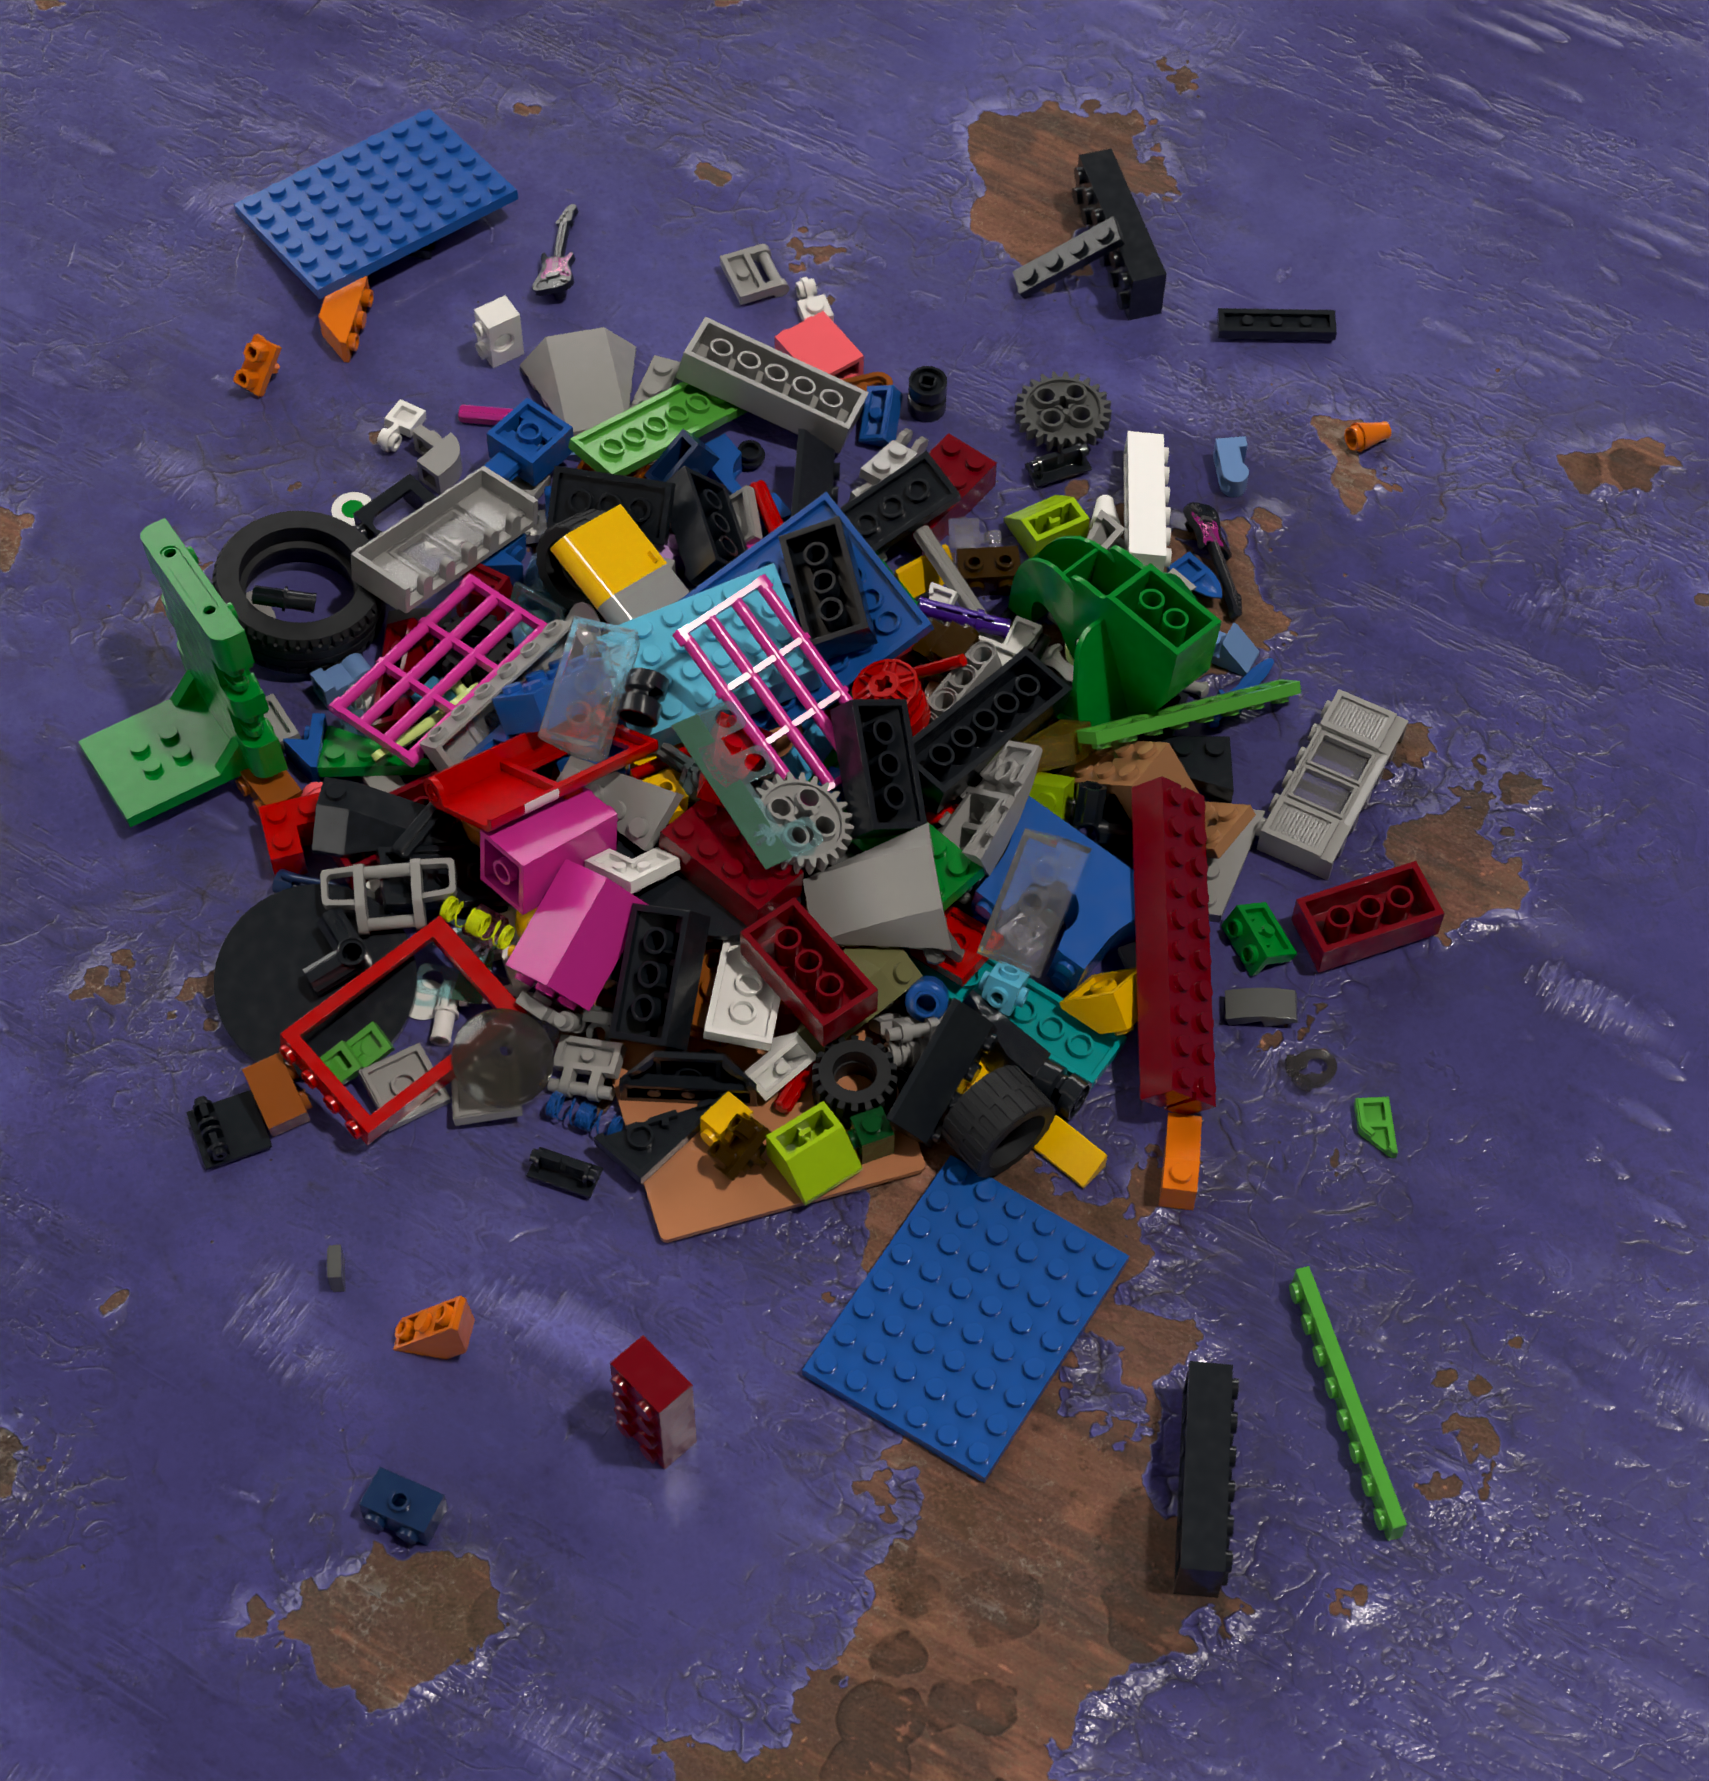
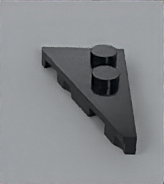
[594,1096,721,1185]

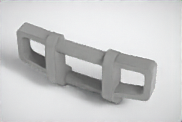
[320,858,457,936]

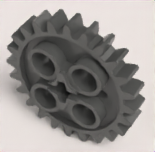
[1014,371,1112,453]

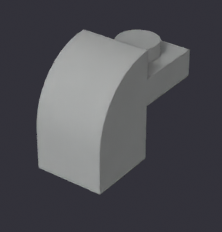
[412,424,463,494]

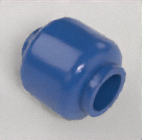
[905,975,949,1022]

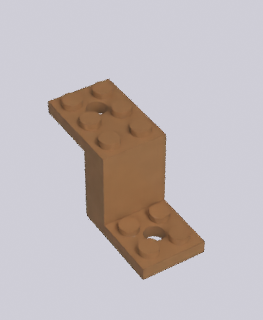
[1069,740,1256,859]

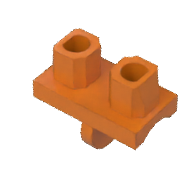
[233,334,282,396]

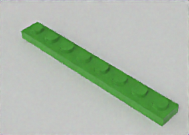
[1077,679,1301,749]
[1289,1266,1407,1541]

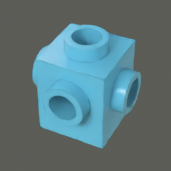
[978,960,1031,1016]

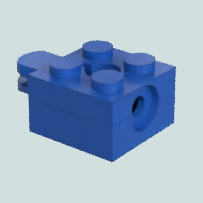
[484,397,574,487]

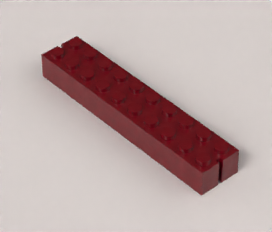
[1132,776,1216,1115]

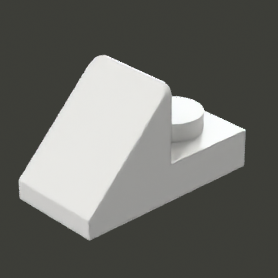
[745,1032,817,1101]

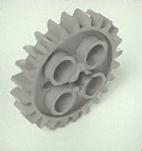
[752,772,854,874]

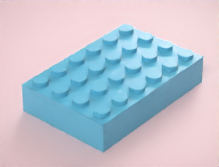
[594,563,822,756]

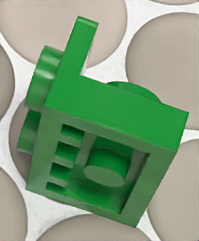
[1222,902,1297,976]

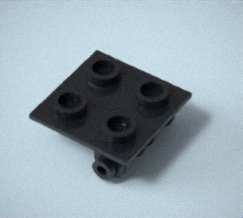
[186,1090,272,1170]

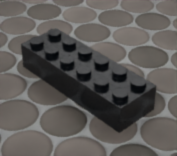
[1072,148,1167,321]
[913,648,1072,814]
[1174,1361,1239,1598]

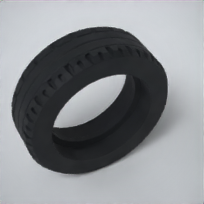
[212,511,386,674]

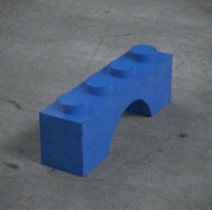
[705,433,791,538]

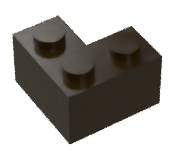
[911,618,980,677]

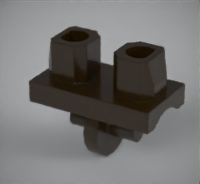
[707,1114,771,1181]

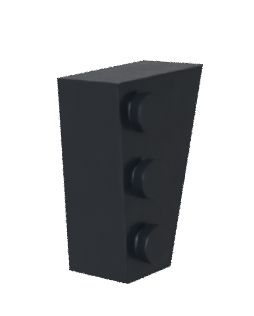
[1136,736,1234,803]

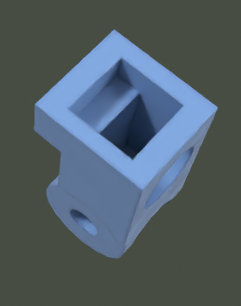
[1213,436,1249,497]
[310,653,371,710]

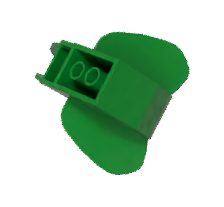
[1008,536,1222,730]

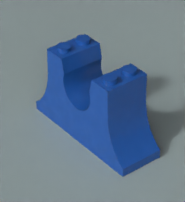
[968,796,1136,993]

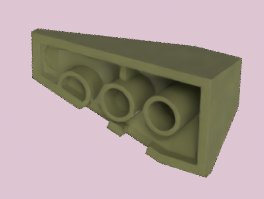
[796,945,923,1063]

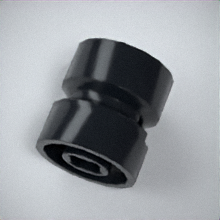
[908,366,947,423]
[616,668,670,728]
[1032,1058,1092,1120]

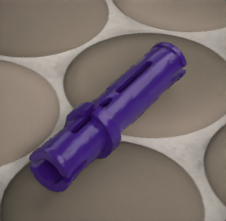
[917,596,1011,639]

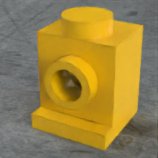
[700,1091,754,1147]

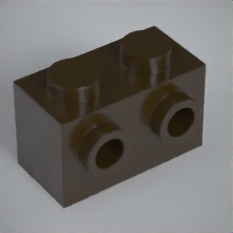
[956,545,1021,598]

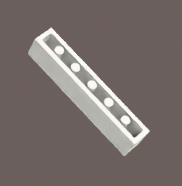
[1123,431,1172,572]

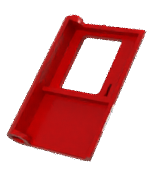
[424,703,659,832]

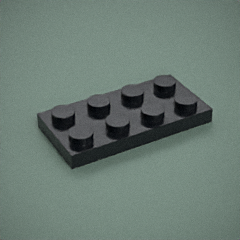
[840,450,962,556]
[546,466,676,545]
[376,844,512,911]

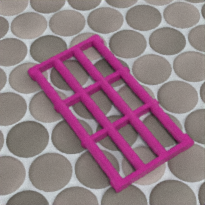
[327,573,547,767]
[672,574,852,806]

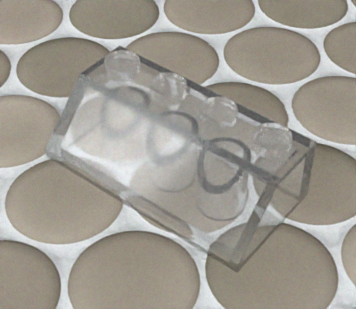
[538,616,640,762]
[977,828,1092,978]

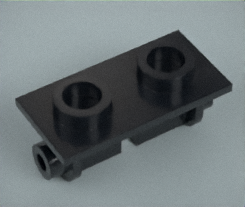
[1025,443,1092,488]
[526,1147,604,1198]

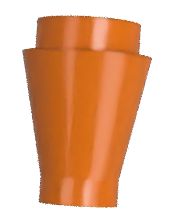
[1344,421,1391,452]

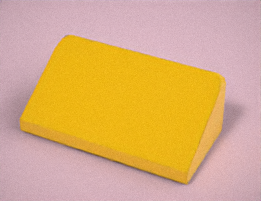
[895,544,953,598]
[1033,1115,1107,1189]

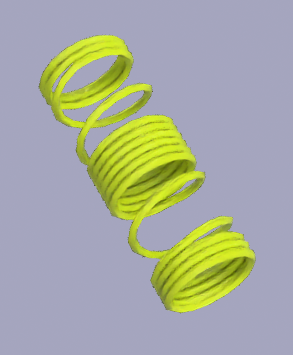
[439,896,515,950]

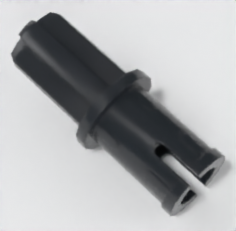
[251,585,317,613]

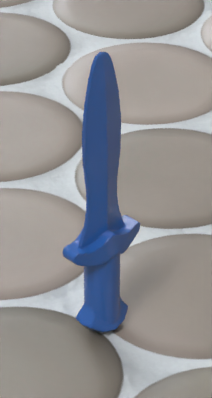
[1205,658,1274,728]

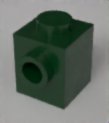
[846,1106,895,1164]

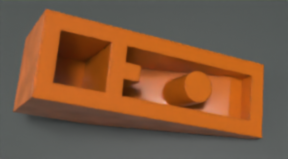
[1159,1112,1202,1211]

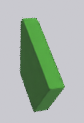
[1354,1097,1398,1158]

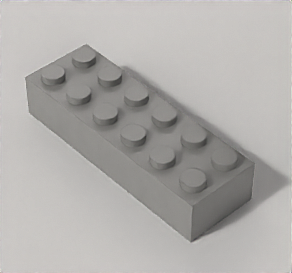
[676,317,869,454]

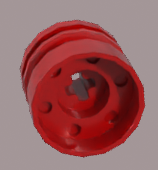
[852,659,931,736]

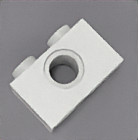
[473,296,524,368]

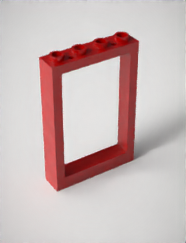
[279,916,527,1145]

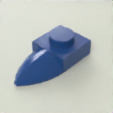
[1166,551,1222,599]

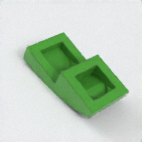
[320,1021,395,1085]

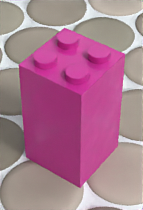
[480,787,618,915]
[505,859,648,1011]

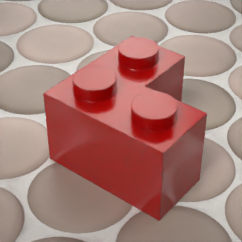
[258,792,320,876]

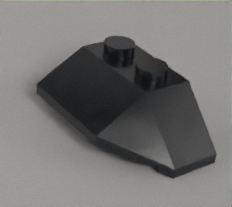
[619,1048,757,1107]

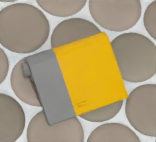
[550,504,689,628]

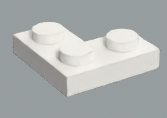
[585,847,680,894]

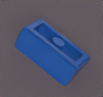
[858,385,903,447]

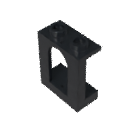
[353,474,451,541]

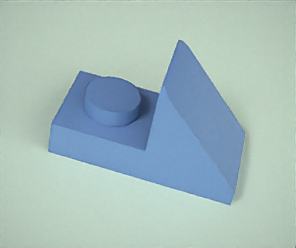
[1211,623,1259,676]

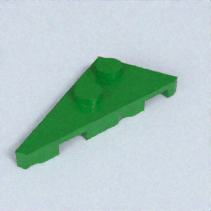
[317,726,431,777]

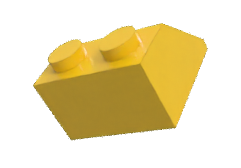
[1059,967,1138,1036]

